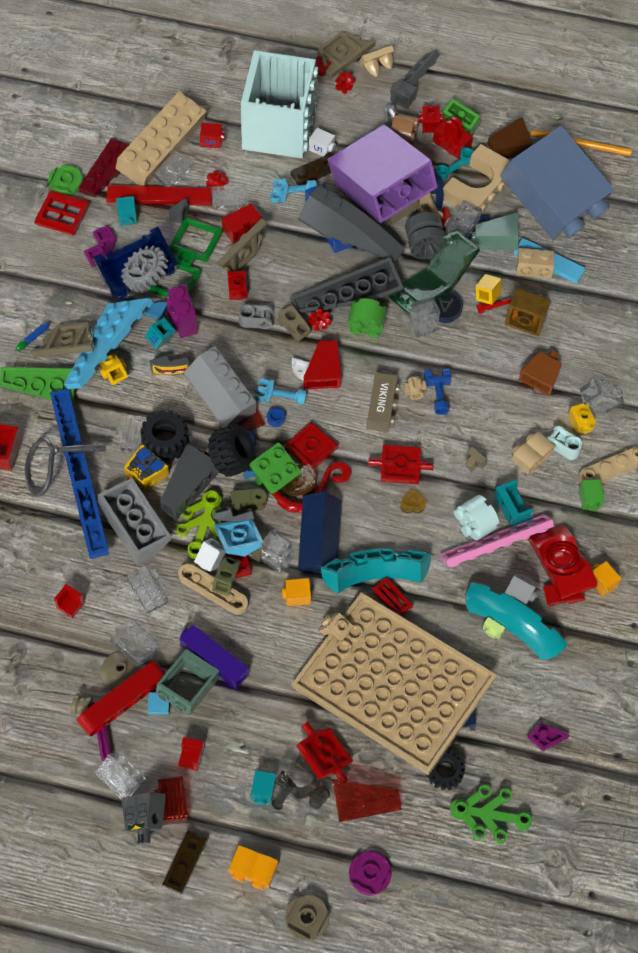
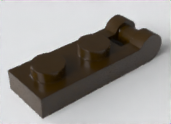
[291,152,334,185]
[162,830,208,895]

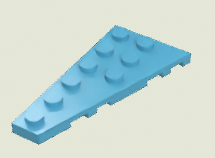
[64,298,153,389]

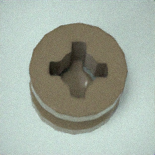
[71,694,93,714]

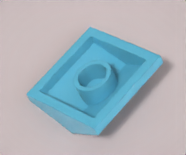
[214,519,264,557]

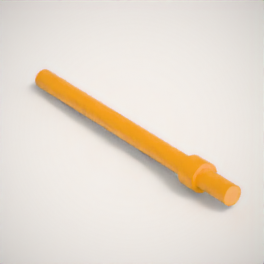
[530,130,632,156]

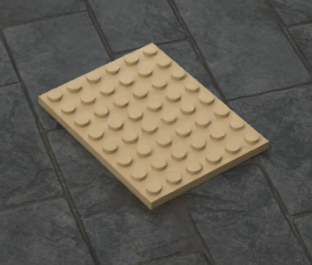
[291,592,497,775]

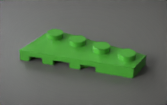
[0,367,75,406]

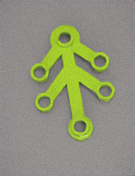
[176,490,229,559]

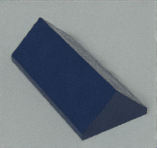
[298,491,341,573]

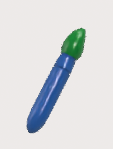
[15,322,50,351]

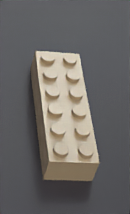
[116,91,207,186]

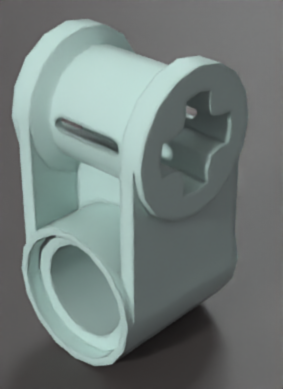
[547,426,582,460]

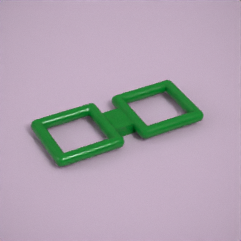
[147,217,223,297]

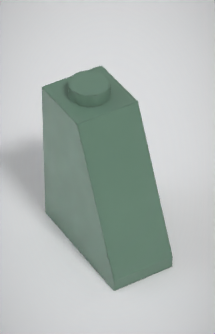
[472,213,518,250]

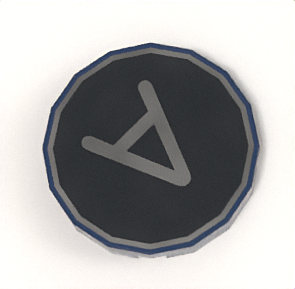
[427,290,463,323]

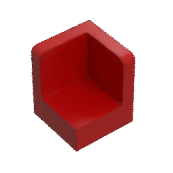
[54,584,85,619]
[178,737,205,771]

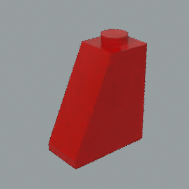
[303,340,341,390]

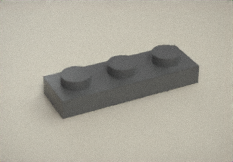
[402,50,440,86]

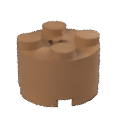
[391,113,419,147]

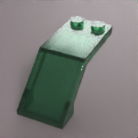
[388,230,480,315]

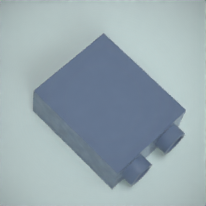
[500,125,615,240]

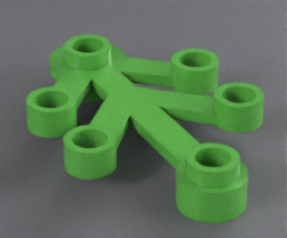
[450,785,533,844]

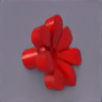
[335,72,355,94]
[206,171,229,191]
[308,308,332,331]

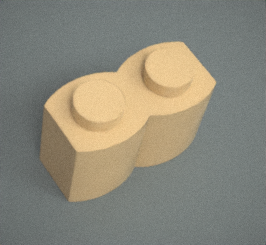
[511,432,556,475]

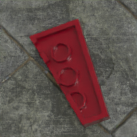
[79,138,129,198]

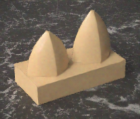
[359,45,394,77]

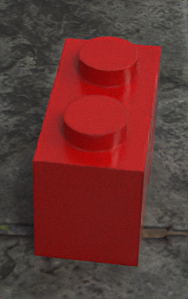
[222,203,263,244]

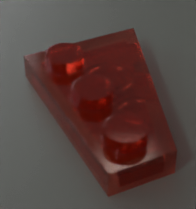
[332,779,402,822]

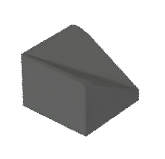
[169,199,188,224]

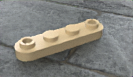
[578,447,638,484]
[178,564,248,615]

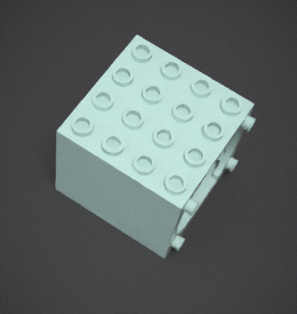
[241,50,318,159]

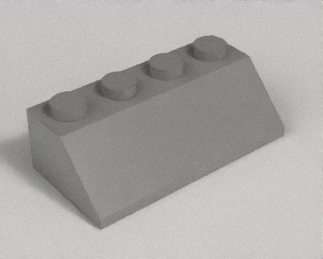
[184,346,256,428]
[98,478,172,566]

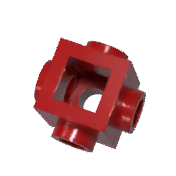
[419,105,443,133]

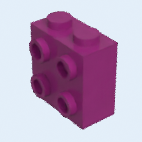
[165,285,197,338]

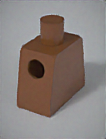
[519,350,562,396]

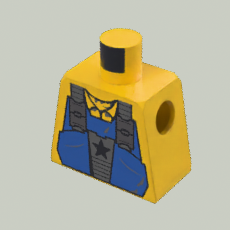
[123,445,169,491]

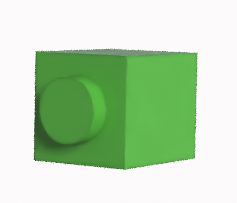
[579,479,605,511]

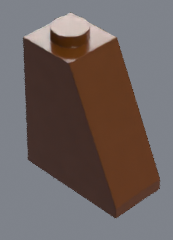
[485,117,533,159]

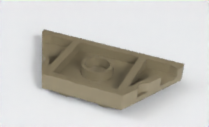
[318,31,375,79]
[217,218,267,272]
[30,322,94,357]

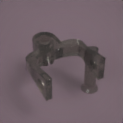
[272,754,330,810]

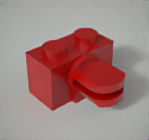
[432,117,473,159]

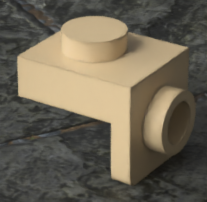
[318,613,353,641]

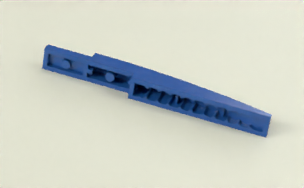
[50,389,109,559]

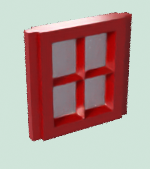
[34,190,90,236]

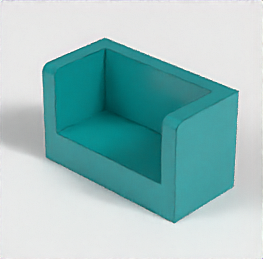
[494,480,534,527]

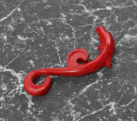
[272,462,351,513]

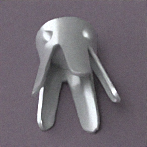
[383,104,397,129]

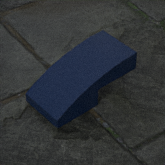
[430,169,443,208]

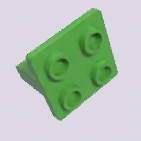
[249,443,301,494]

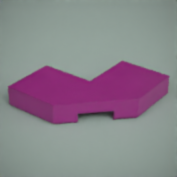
[84,225,116,268]

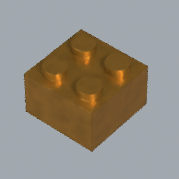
[505,288,551,337]

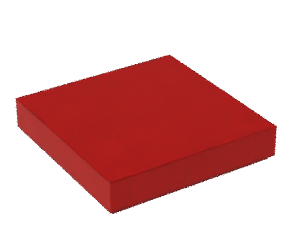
[285,422,338,471]

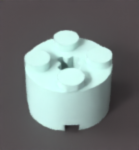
[454,495,499,540]

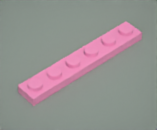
[440,514,554,567]

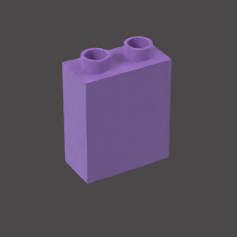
[327,125,438,223]

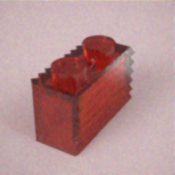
[154,776,188,826]

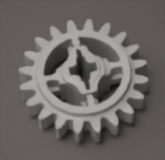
[121,246,168,292]

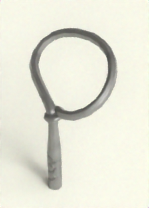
[25,437,106,497]

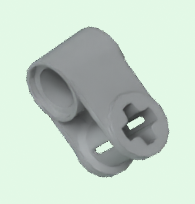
[238,304,273,329]

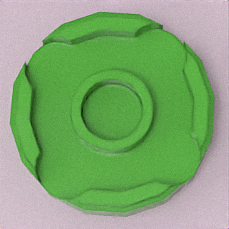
[48,165,83,196]

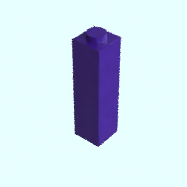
[180,625,249,690]

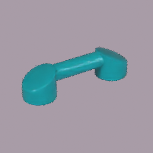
[435,148,474,180]

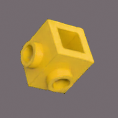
[99,353,128,386]

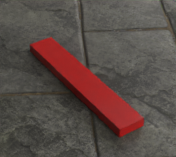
[106,185,212,206]

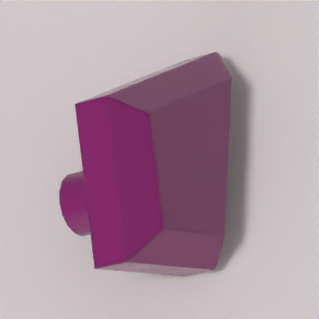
[527,722,570,752]

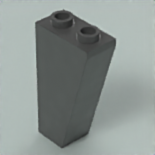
[160,444,219,520]

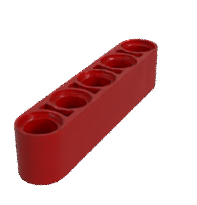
[76,660,166,737]

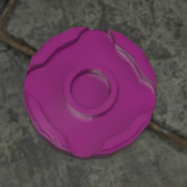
[349,851,392,896]

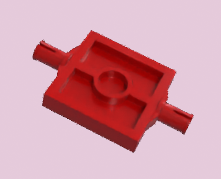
[368,445,433,485]
[296,721,353,785]

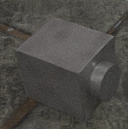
[390,79,417,109]

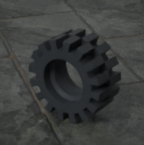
[426,750,465,790]

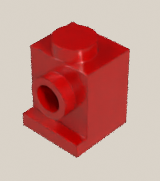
[227,271,247,300]

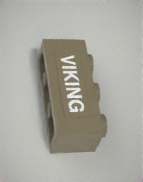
[366,372,400,433]

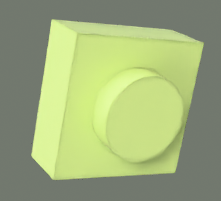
[483,617,505,640]

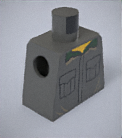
[122,792,166,845]

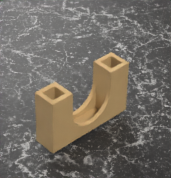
[443,144,510,217]

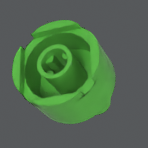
[347,298,387,338]

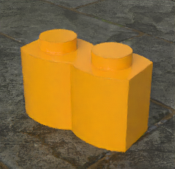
[228,845,279,890]

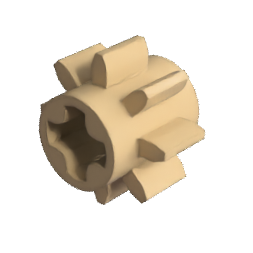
[404,377,427,400]

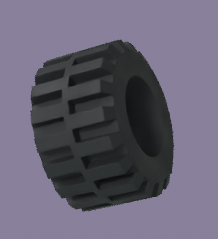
[140,410,189,463]
[208,424,256,477]

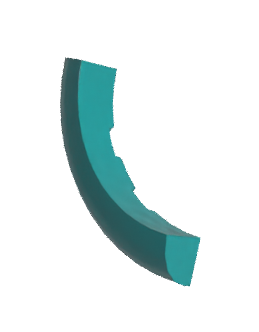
[321,548,431,594]
[465,582,568,660]

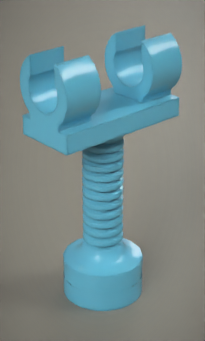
[270,178,317,204]
[255,378,306,405]

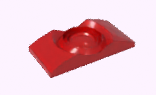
[528,525,598,599]

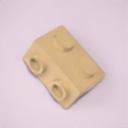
[516,248,554,278]

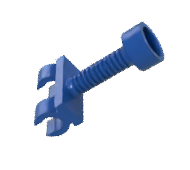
[424,368,451,415]

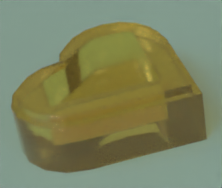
[400,490,426,514]

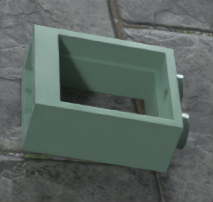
[156,649,219,716]

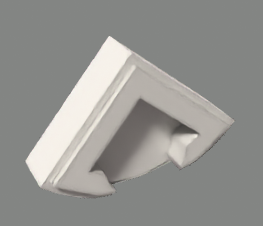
[292,358,310,381]

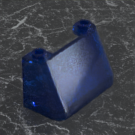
[93,226,178,299]

